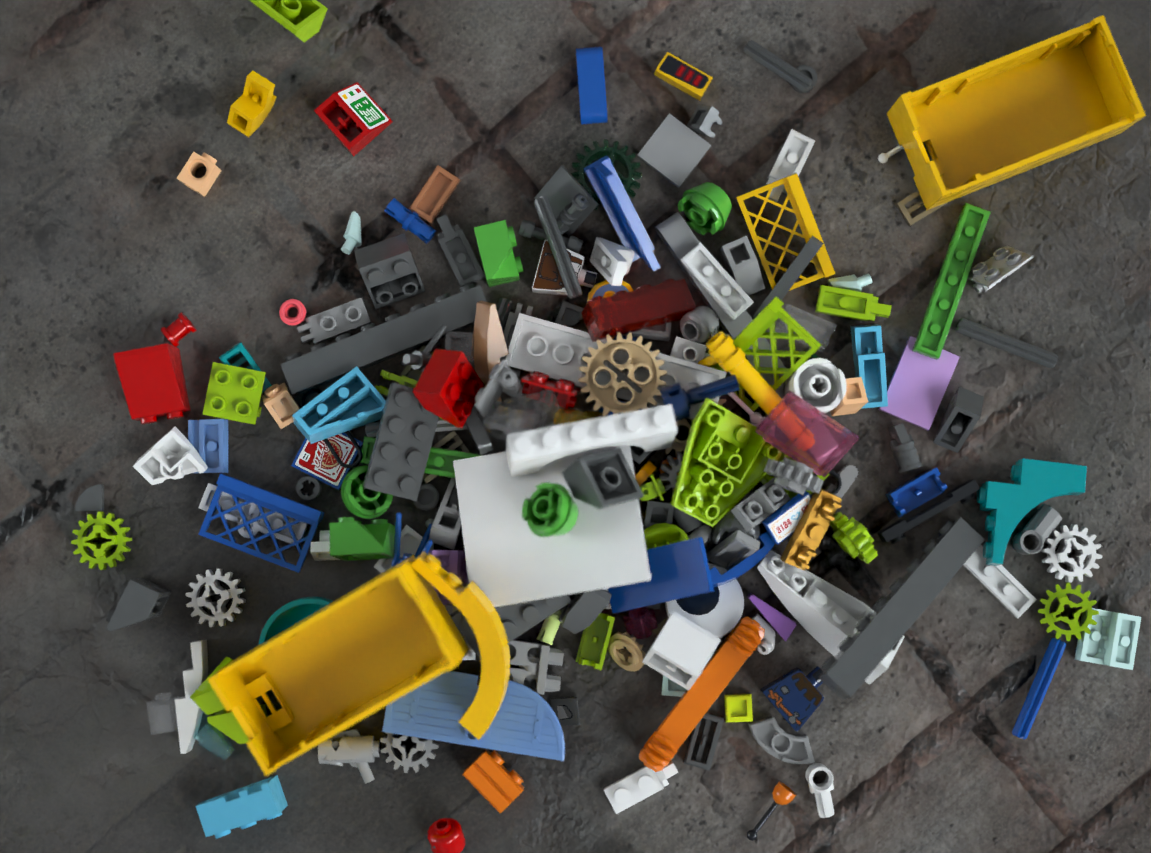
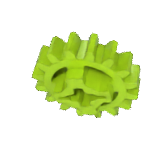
[71,512,132,570]
[830,512,878,564]
[1038,582,1099,641]

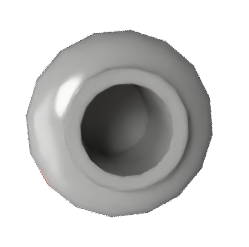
[680,306,720,344]

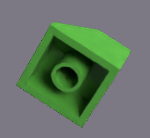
[474,220,523,287]
[329,517,395,561]

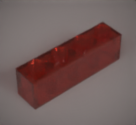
[581,279,696,342]

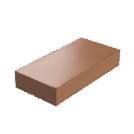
[409,165,460,225]

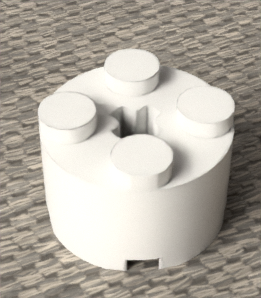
[784,358,847,418]

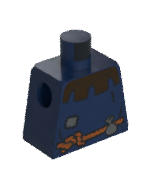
[760,666,824,732]

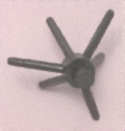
[400,324,447,373]

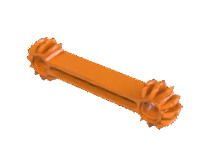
[639,616,765,772]

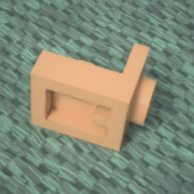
[262,383,300,429]

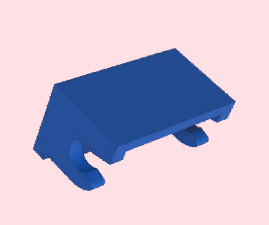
[885,467,947,518]

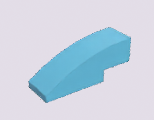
[851,324,888,409]

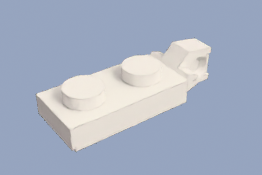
[766,129,815,202]
[603,761,678,814]

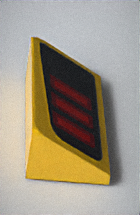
[654,52,713,101]

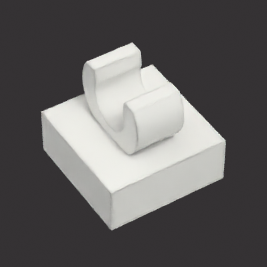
[310,530,340,561]

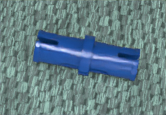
[384,198,437,244]

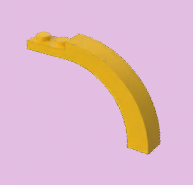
[411,552,510,740]

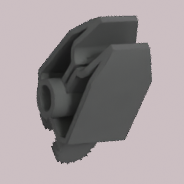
[559,588,611,634]

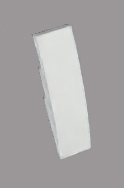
[175,640,208,754]

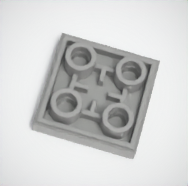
[637,113,711,188]

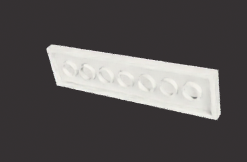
[505,313,727,420]

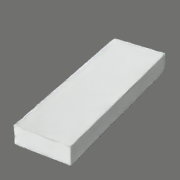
[680,242,754,321]
[963,544,1037,619]

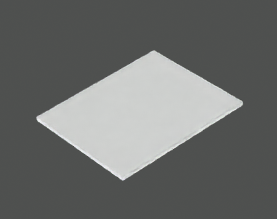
[453,445,652,607]

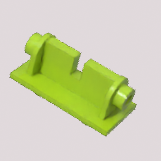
[639,475,666,501]

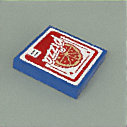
[291,433,363,490]

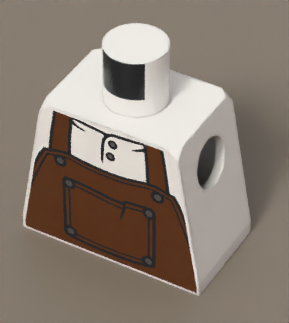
[532,240,597,296]

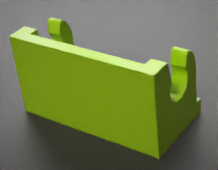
[575,612,615,670]

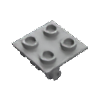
[967,246,1033,293]
[475,359,523,420]

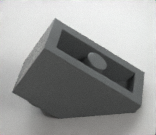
[933,386,984,453]

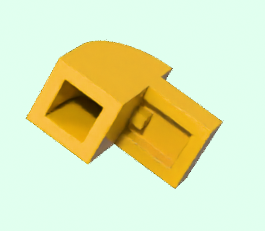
[227,70,277,137]

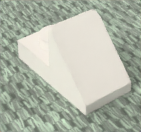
[590,237,634,286]

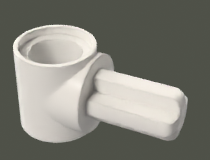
[805,763,835,818]

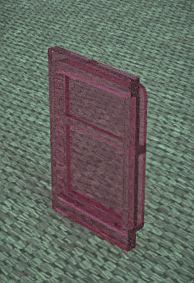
[756,391,859,477]

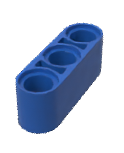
[576,47,608,124]

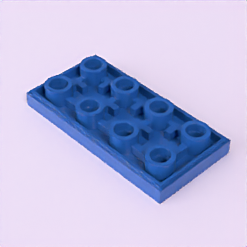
[608,537,714,614]

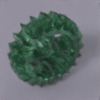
[571,139,642,212]

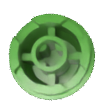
[678,182,732,235]
[341,466,393,519]
[522,483,578,537]

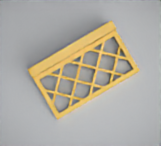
[736,173,835,291]

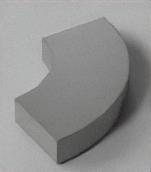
[748,716,815,764]

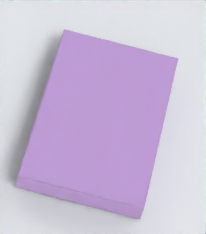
[878,336,959,431]

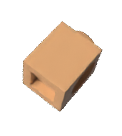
[177,151,221,197]
[830,377,868,416]

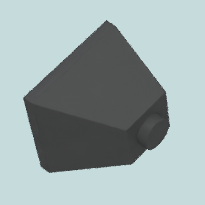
[562,448,644,509]

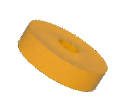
[635,460,657,487]

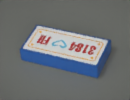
[762,491,812,545]

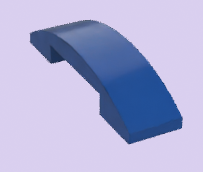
[710,532,775,588]

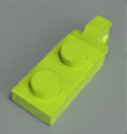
[815,285,892,321]

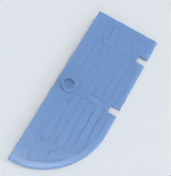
[382,671,565,761]

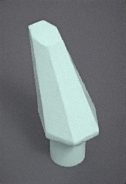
[341,211,361,254]
[827,273,872,292]

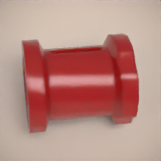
[161,312,197,347]

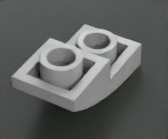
[730,478,790,532]

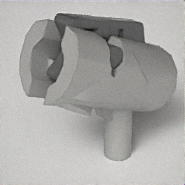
[318,729,380,784]

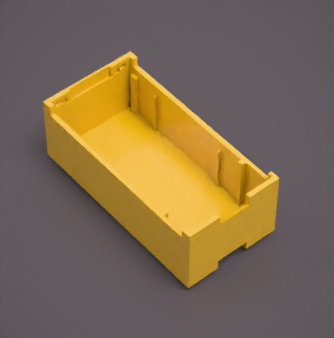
[886,15,1146,210]
[208,555,470,776]

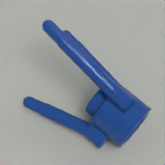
[391,512,433,566]

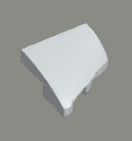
[133,426,208,485]

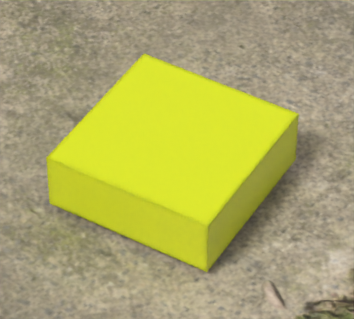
[724,693,753,723]

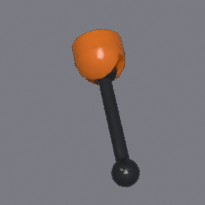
[747,781,796,841]

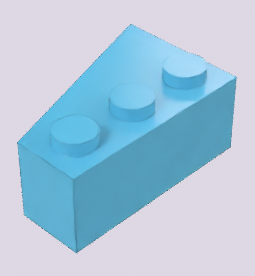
[292,366,386,444]
[196,775,288,838]

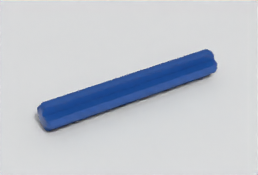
[1012,638,1066,739]

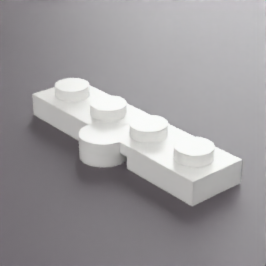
[198,483,308,546]

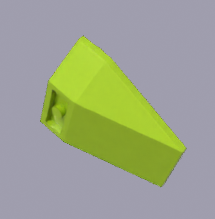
[671,398,787,527]

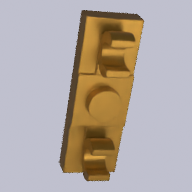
[780,489,842,571]

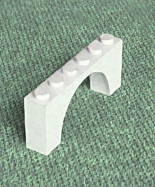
[506,404,678,478]

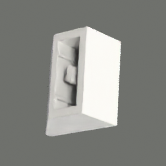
[642,611,721,691]

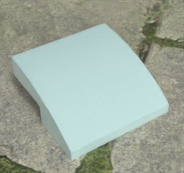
[1075,608,1141,670]

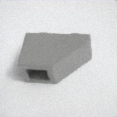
[719,236,765,296]

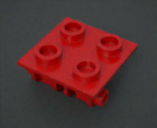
[521,371,580,409]

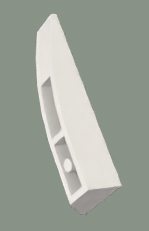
[757,550,905,685]

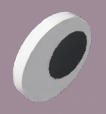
[665,563,744,639]

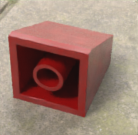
[113,343,190,424]

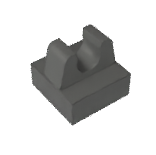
[686,105,722,138]

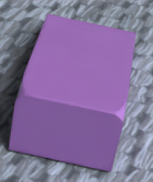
[747,594,796,641]

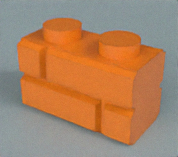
[462,749,524,813]

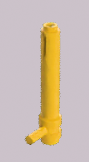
[698,331,815,451]

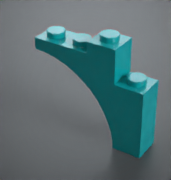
[976,458,1087,566]

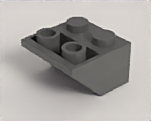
[354,233,426,309]
[106,578,172,632]

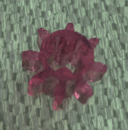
[623,607,658,639]

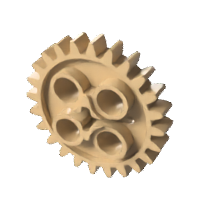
[578,332,667,417]

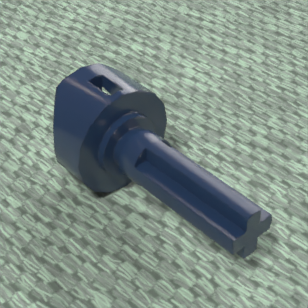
[660,375,740,421]

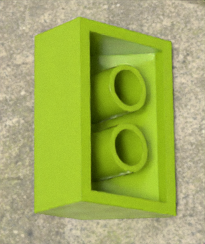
[248,0,328,42]

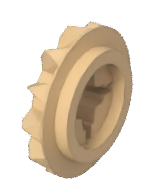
[608,631,646,672]

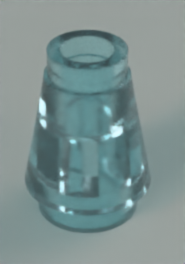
[194,722,235,760]

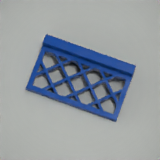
[583,155,660,271]
[198,474,325,573]

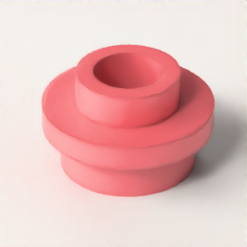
[279,299,306,326]

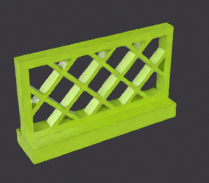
[710,296,821,412]

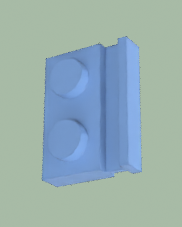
[188,419,228,474]

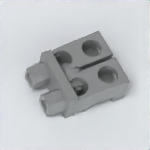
[508,639,564,695]

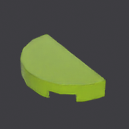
[644,523,689,550]

